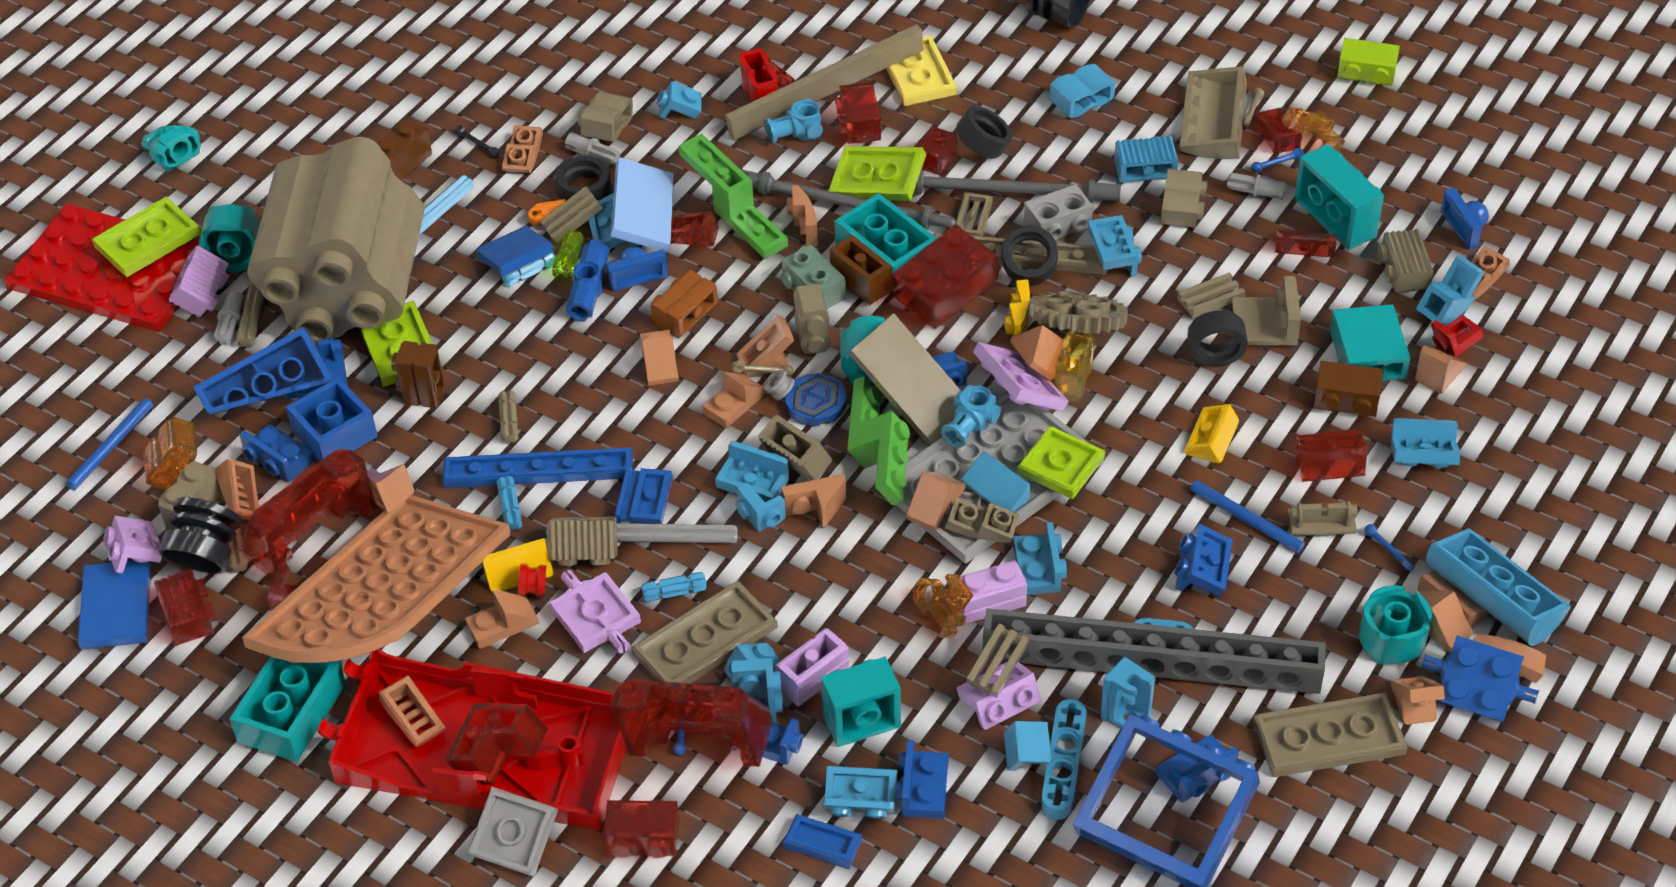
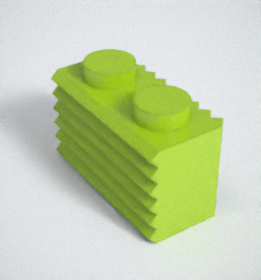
[1337,38,1400,86]

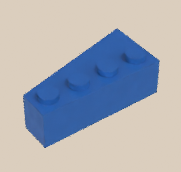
[193,327,335,415]

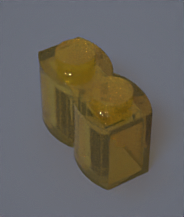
[1054,331,1094,403]

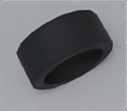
[956,106,1013,159]
[555,156,611,208]
[1001,225,1058,285]
[1187,310,1248,367]

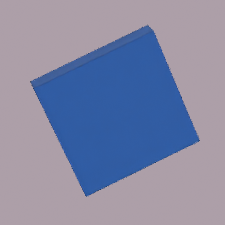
[475,225,553,276]

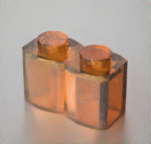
[143,417,197,490]

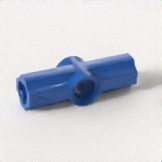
[566,240,610,322]

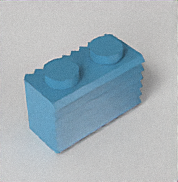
[1114,135,1178,183]

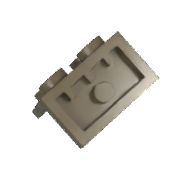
[1232,276,1301,345]

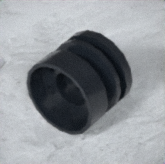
[1026,0,1091,29]
[159,497,242,574]

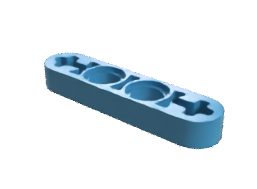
[1041,699,1086,820]

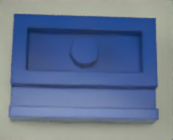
[615,467,673,524]

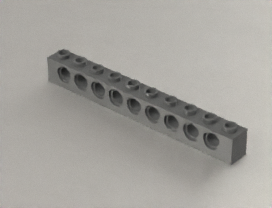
[982,608,1326,694]

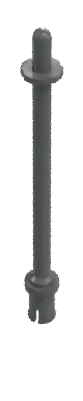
[739,168,956,230]
[916,169,1121,203]

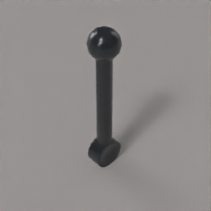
[454,125,499,158]

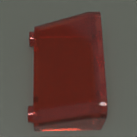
[242,449,376,584]
[610,679,773,767]

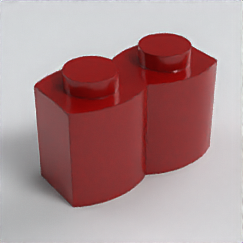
[740,48,778,103]

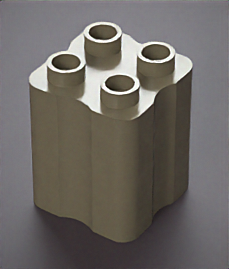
[247,137,425,344]

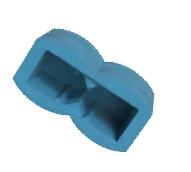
[1049,64,1116,118]

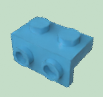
[1390,418,1460,467]
[715,441,789,502]
[823,766,897,819]

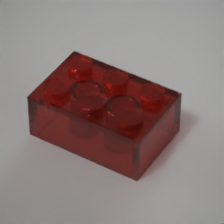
[891,224,999,330]

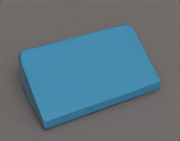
[961,451,1030,512]

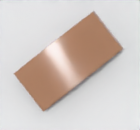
[502,125,543,173]
[787,185,818,246]
[1471,245,1510,300]
[1473,634,1546,683]

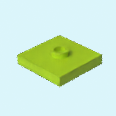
[1017,426,1105,499]

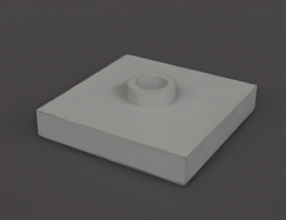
[467,787,558,877]

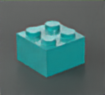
[821,656,901,748]

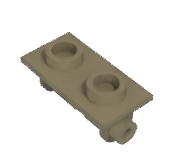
[1288,501,1358,535]

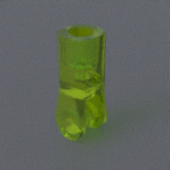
[552,231,584,279]

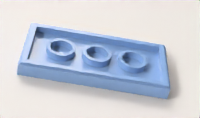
[611,157,674,252]

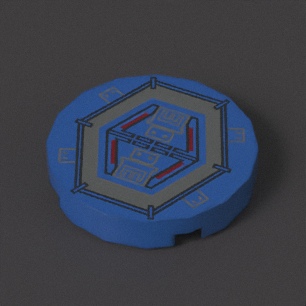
[785,373,847,426]

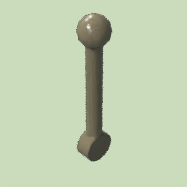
[1243,88,1264,127]
[732,361,794,377]

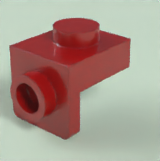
[1431,314,1484,358]

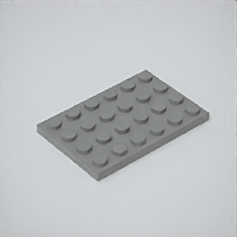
[895,392,1104,564]

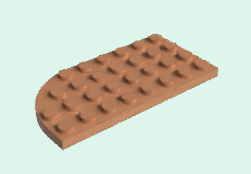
[243,495,510,663]

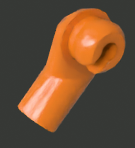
[527,199,566,226]

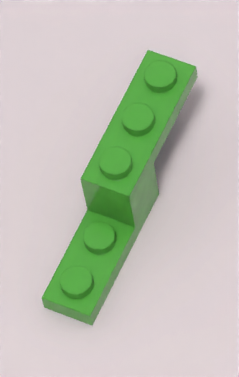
[678,133,788,259]
[847,376,910,505]

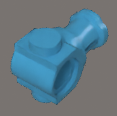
[764,98,823,143]
[941,384,1001,448]

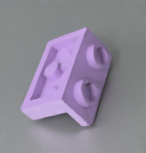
[103,516,162,573]
[957,662,1041,730]

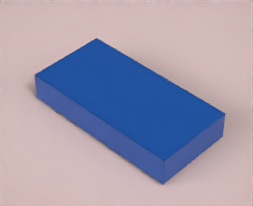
[783,814,862,869]

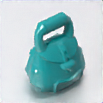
[141,125,201,172]

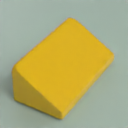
[1184,404,1239,463]
[482,538,553,593]

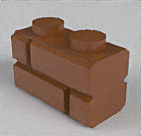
[651,270,718,339]

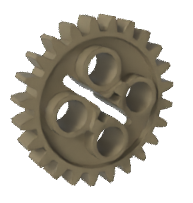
[1028,291,1128,333]

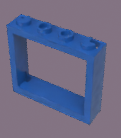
[1073,714,1260,887]

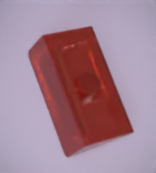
[1275,229,1336,258]

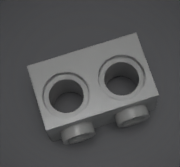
[1024,184,1093,240]

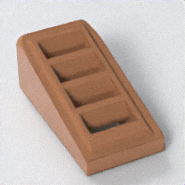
[215,458,260,523]
[379,675,445,747]

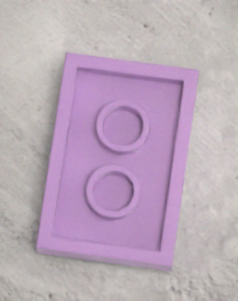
[973,342,1069,411]

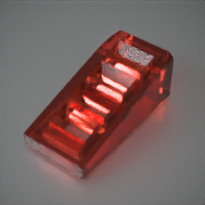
[1253,108,1302,154]
[670,211,719,246]

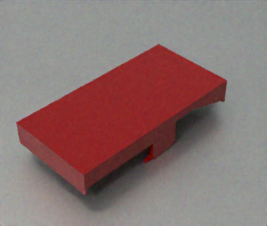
[317,649,637,830]

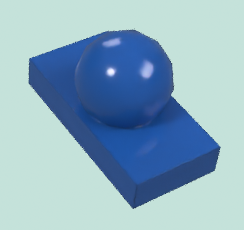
[1440,188,1489,249]
[607,247,668,292]

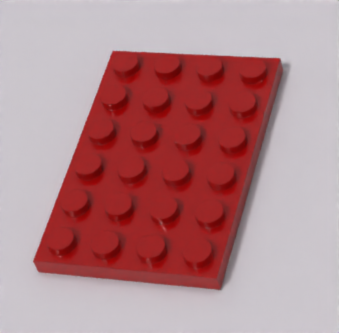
[4,203,217,332]

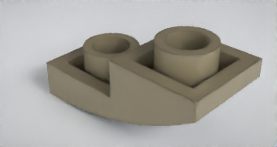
[944,497,1020,542]

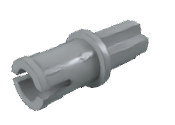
[565,132,620,165]
[1227,173,1286,200]
[214,291,245,345]

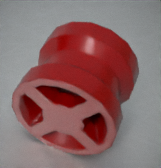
[518,563,547,598]

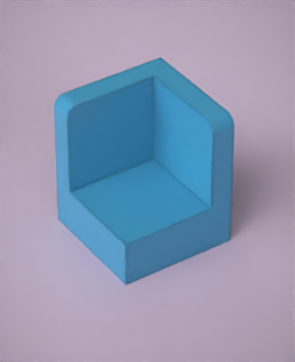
[1004,721,1051,771]

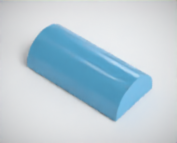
[1426,528,1571,646]

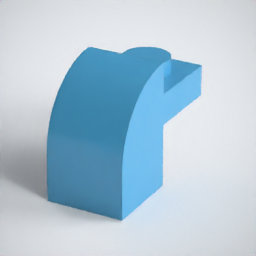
[1416,256,1485,325]

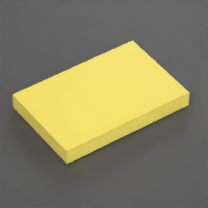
[886,35,957,106]

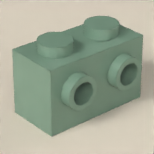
[781,244,846,309]

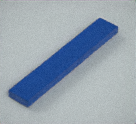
[443,447,633,488]

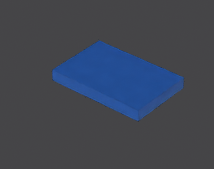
[78,560,152,650]

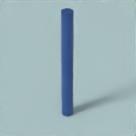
[66,398,153,491]
[1190,480,1305,554]

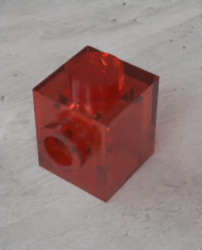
[917,126,958,176]

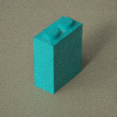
[1330,304,1411,381]

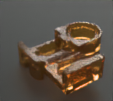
[1282,107,1345,152]
[913,574,974,638]

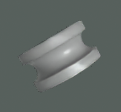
[764,369,795,400]

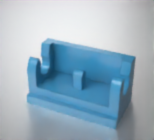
[1100,657,1155,729]

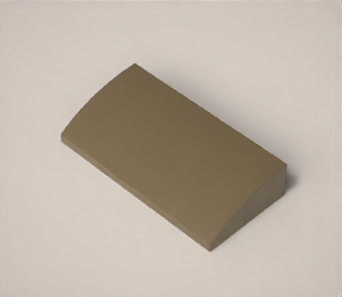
[1179,66,1247,159]

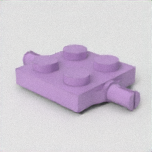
[549,570,641,654]

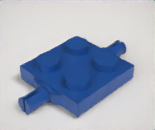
[1421,635,1539,723]

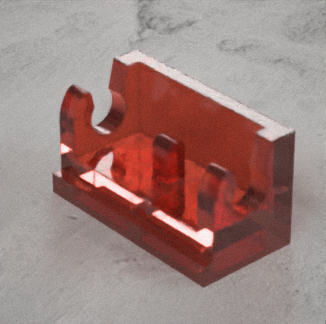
[1296,429,1367,482]

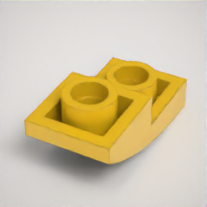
[1004,279,1030,337]

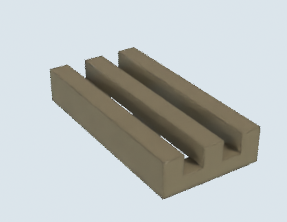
[540,186,603,244]
[953,192,993,237]
[1178,272,1245,318]
[967,623,1029,698]

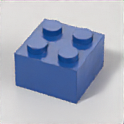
[286,377,378,467]

